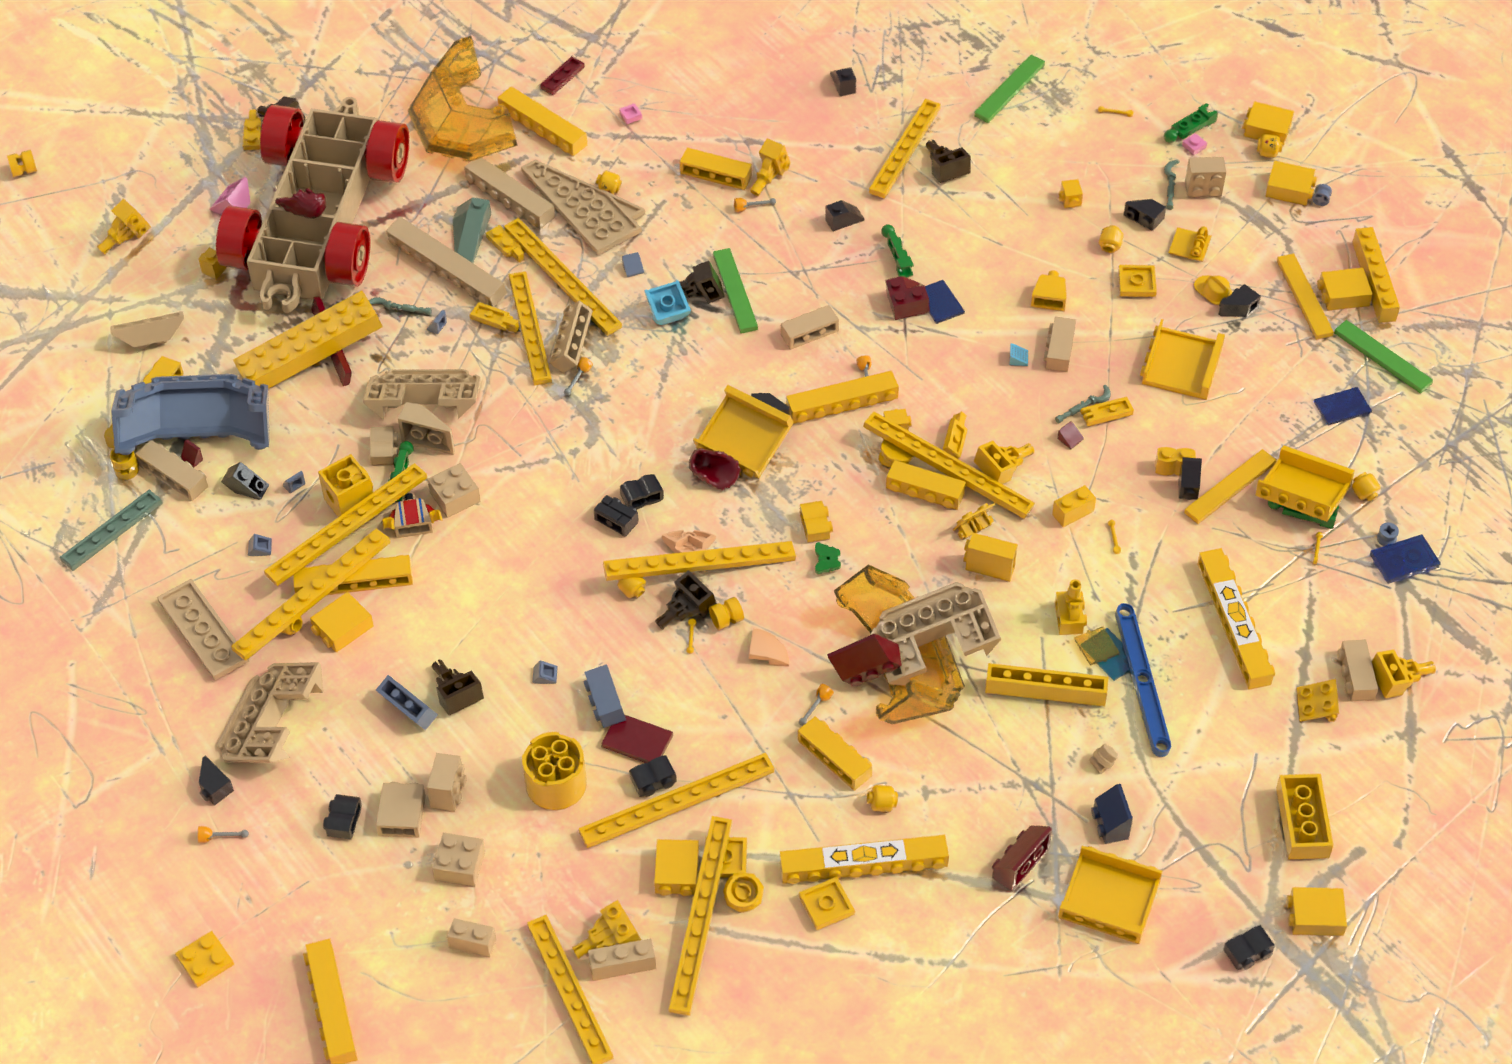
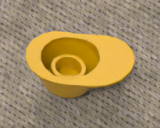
[1194,275,1232,305]

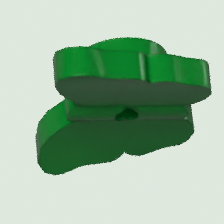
[815,542,841,574]

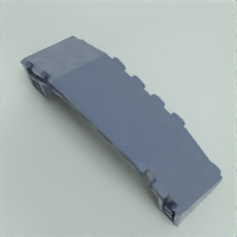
[111,374,270,455]

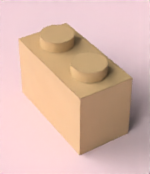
[447,918,496,958]

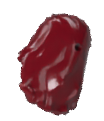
[275,188,326,219]
[689,448,741,490]

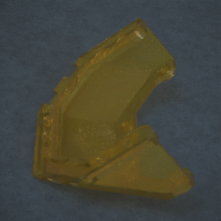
[407,36,518,162]
[834,564,965,724]

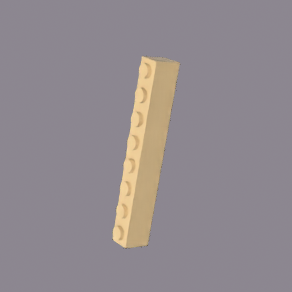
[386,216,507,307]

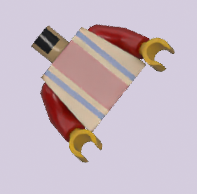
[382,493,443,538]

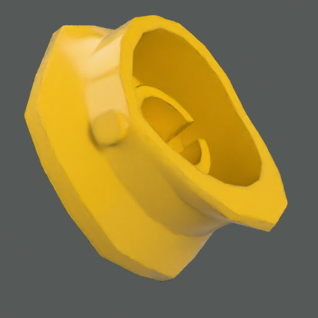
[878,439,915,467]
[723,873,764,912]

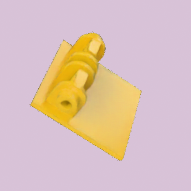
[1168,226,1212,262]
[953,503,995,539]
[1297,679,1339,722]

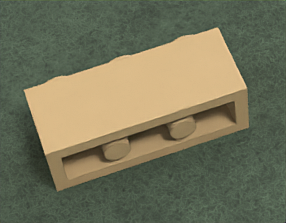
[781,305,839,350]
[1043,316,1076,372]
[1337,639,1378,701]
[588,938,656,981]

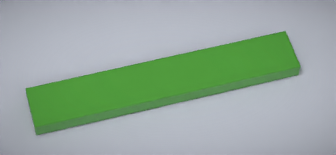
[974,54,1045,123]
[713,248,758,334]
[1334,320,1433,394]

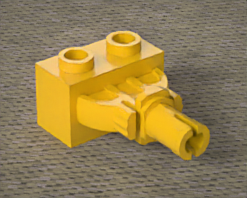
[750,138,791,196]
[97,198,151,254]
[974,440,1034,484]
[1055,579,1087,635]
[1372,649,1436,698]
[572,900,642,959]

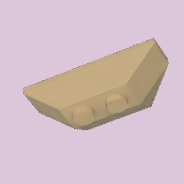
[110,311,184,348]

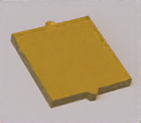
[1074,627,1120,666]

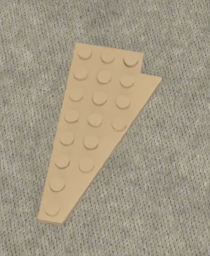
[521,159,646,255]

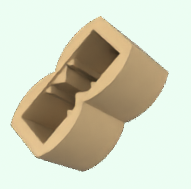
[370,426,398,465]

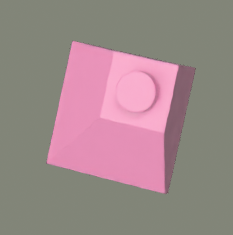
[210,177,251,215]

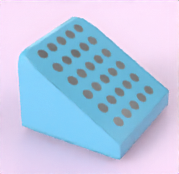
[1010,343,1028,366]

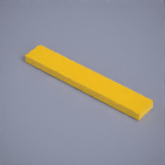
[1277,253,1334,340]
[1184,449,1276,524]

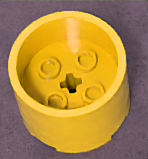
[522,732,587,810]

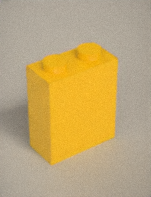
[1242,101,1294,146]
[1265,161,1317,206]
[1317,268,1373,311]
[963,533,1018,582]
[310,592,374,653]
[654,839,699,896]
[1286,887,1347,936]

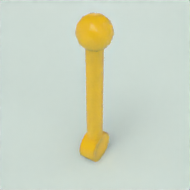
[1098,106,1133,117]
[1108,519,1121,554]
[1313,532,1323,565]
[686,619,696,654]

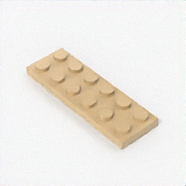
[157,579,249,680]

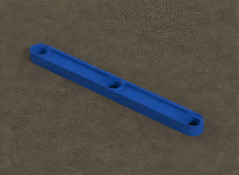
[1115,603,1171,757]

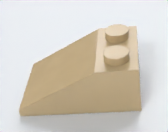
[398,402,455,455]

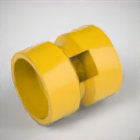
[7,150,37,177]
[109,447,139,480]
[709,597,744,630]

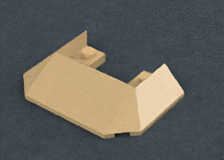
[363,369,481,420]
[870,582,1001,686]
[217,662,324,763]

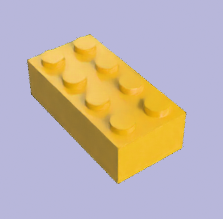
[1276,774,1334,860]

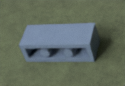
[583,664,626,728]
[376,675,438,730]

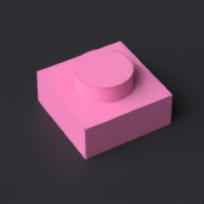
[619,103,642,124]
[1182,133,1207,155]

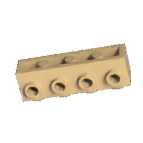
[550,300,593,373]

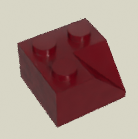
[885,276,930,320]

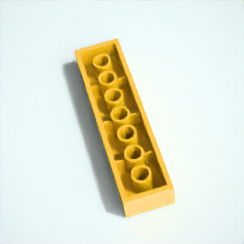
[233,290,383,389]

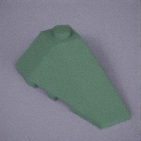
[453,197,491,263]

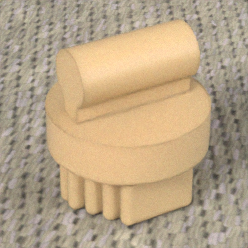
[1089,743,1118,774]

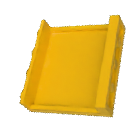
[1140,319,1225,400]
[693,385,794,479]
[1255,445,1355,522]
[1058,845,1162,944]

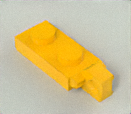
[243,109,262,150]
[486,225,525,263]
[469,302,520,332]
[942,411,968,459]

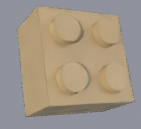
[1185,157,1226,197]
[427,463,481,518]
[427,753,466,812]
[432,832,485,887]

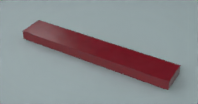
[311,297,352,386]

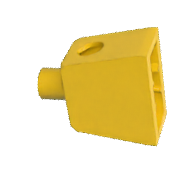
[1031,270,1067,311]

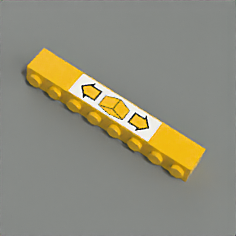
[1197,548,1275,690]
[780,835,949,884]

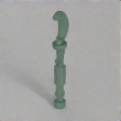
[1164,160,1179,210]
[369,297,432,315]
[1055,384,1111,423]

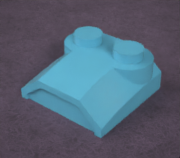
[644,280,691,325]

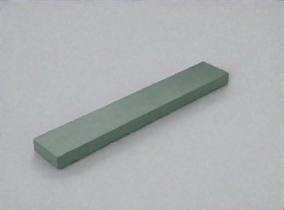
[60,489,162,571]

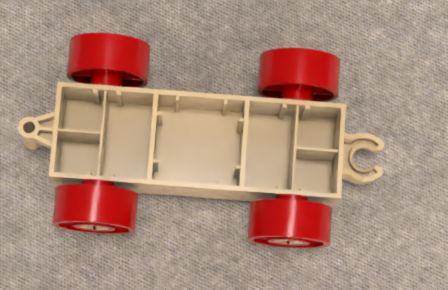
[216,97,410,313]

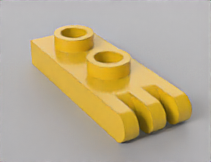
[1080,396,1134,426]

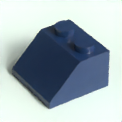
[1091,783,1133,844]

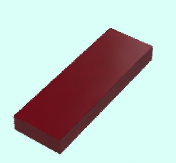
[540,56,585,96]

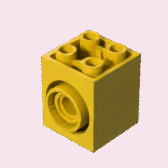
[318,454,373,517]

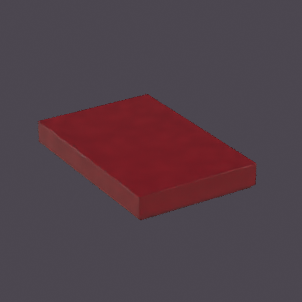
[601,714,673,763]

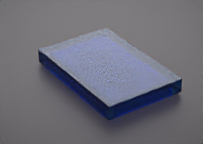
[1370,534,1441,584]

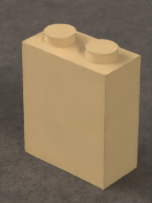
[376,782,426,838]

